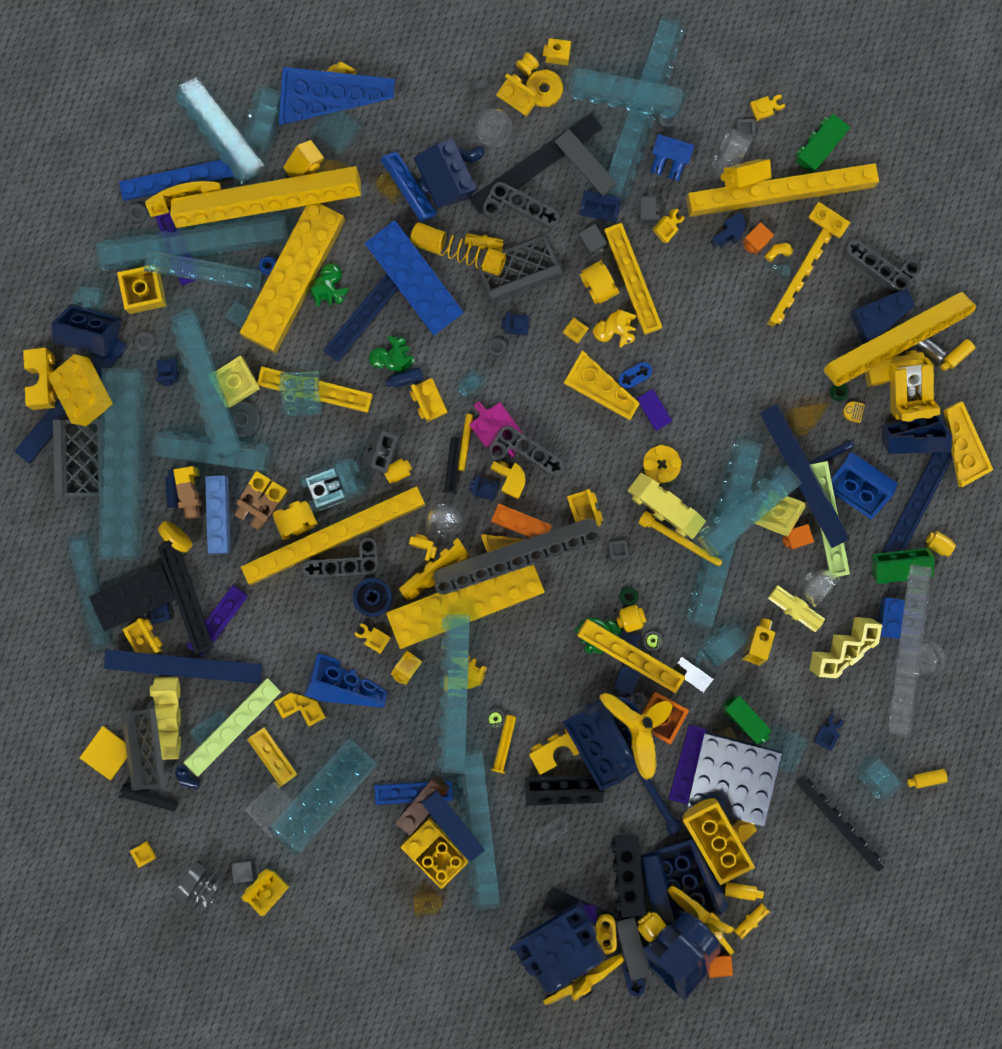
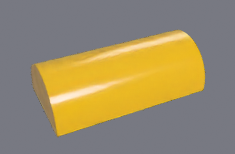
[683,798,755,885]

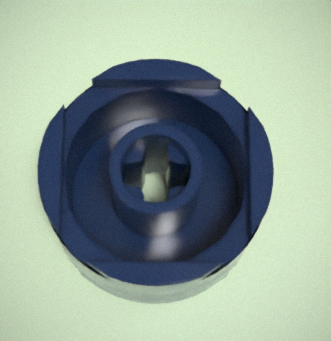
[353,578,393,617]

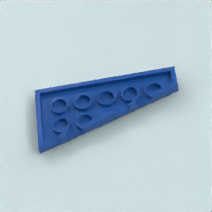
[279,67,396,125]

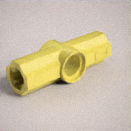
[767,585,825,632]

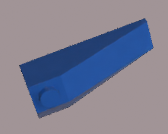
[304,653,387,708]

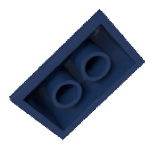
[414,139,477,209]
[51,305,122,356]

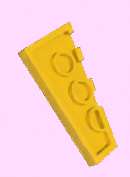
[564,350,640,421]
[943,401,993,487]
[399,538,471,601]

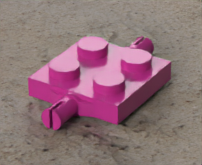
[469,401,522,458]

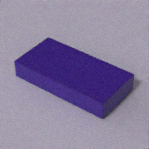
[636,389,672,431]

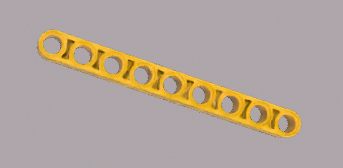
[824,292,976,386]

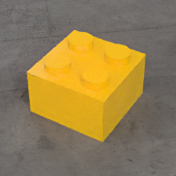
[117,264,167,314]

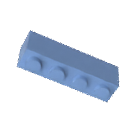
[205,476,231,555]

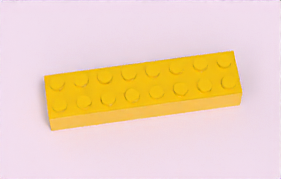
[239,203,346,354]
[386,564,545,649]

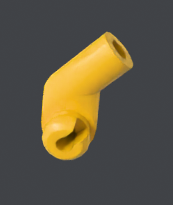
[764,243,793,262]

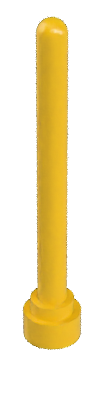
[638,511,722,566]

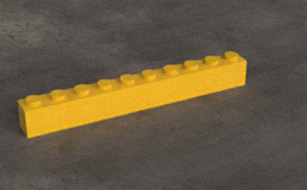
[686,163,879,217]
[170,166,361,228]
[241,486,426,585]

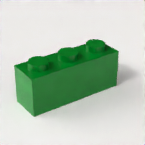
[795,114,851,174]
[871,548,935,584]

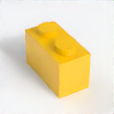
[283,140,324,178]

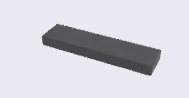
[554,129,617,197]

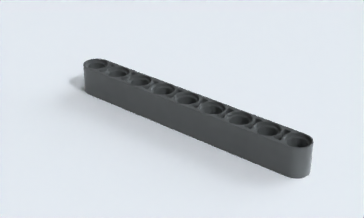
[433,519,601,595]

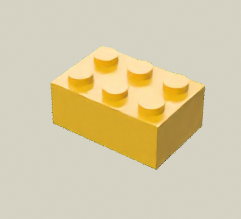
[48,354,113,426]

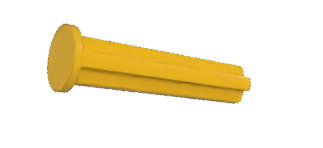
[490,715,516,774]

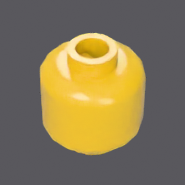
[617,605,646,633]
[637,912,667,942]

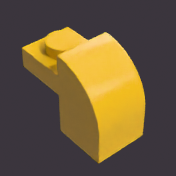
[491,460,525,500]

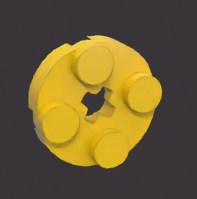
[643,445,682,483]

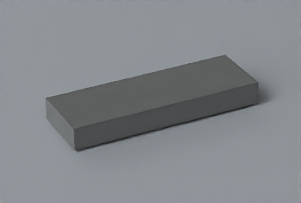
[616,917,650,981]

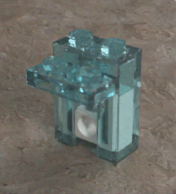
[300,458,366,514]

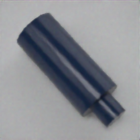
[385,367,424,388]
[165,470,181,508]

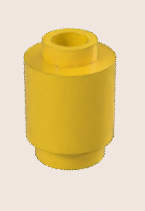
[384,458,412,484]
[925,531,956,557]

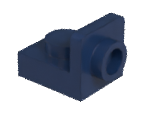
[502,312,529,336]
[156,359,178,386]
[469,475,499,501]

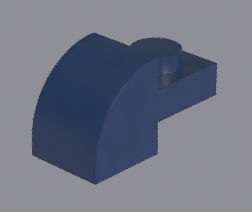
[710,212,745,248]

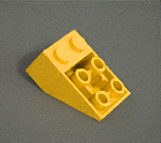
[400,816,469,889]

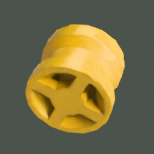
[515,52,539,77]

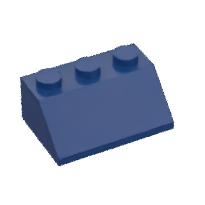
[831,451,898,520]

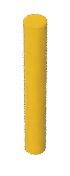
[458,414,473,471]

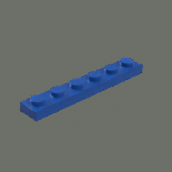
[119,158,234,201]

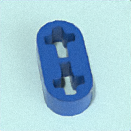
[618,362,652,390]

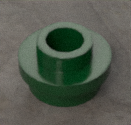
[830,384,849,402]
[619,587,639,606]

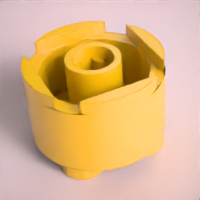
[579,260,620,304]
[272,501,318,540]

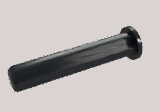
[442,437,462,494]
[118,783,178,811]

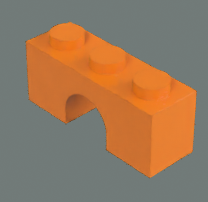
[491,503,552,538]

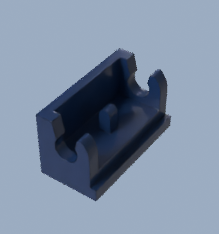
[579,190,621,223]

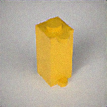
[720,159,772,187]

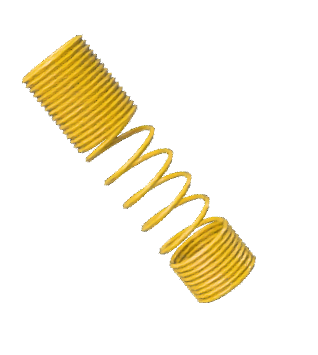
[410,222,506,276]

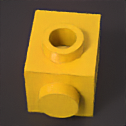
[543,38,571,66]

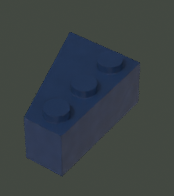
[850,289,915,344]
[882,415,952,454]

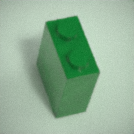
[720,695,771,744]

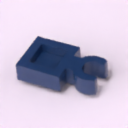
[813,714,843,751]

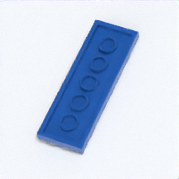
[364,220,464,336]

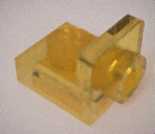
[375,172,402,205]

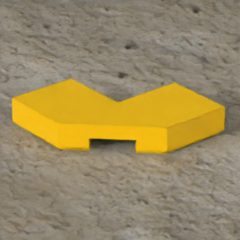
[274,693,326,726]

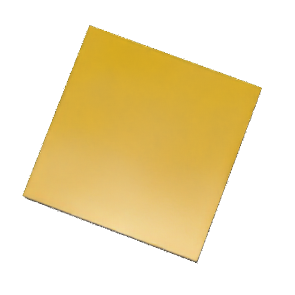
[80,726,128,781]

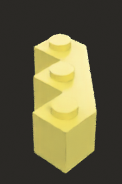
[627,473,706,540]
[809,617,882,678]
[150,676,181,760]

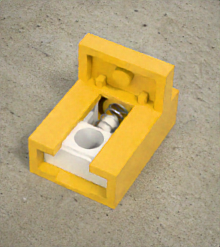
[889,357,940,422]

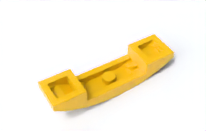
[145,181,222,217]

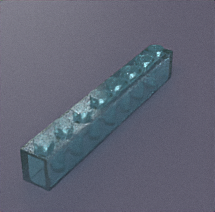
[170,308,243,459]
[437,614,470,773]
[456,750,500,911]

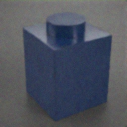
[613,666,640,697]

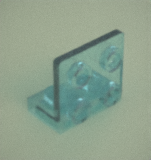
[279,371,322,416]

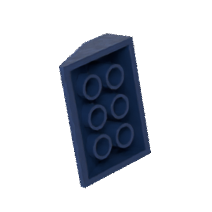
[641,836,729,919]

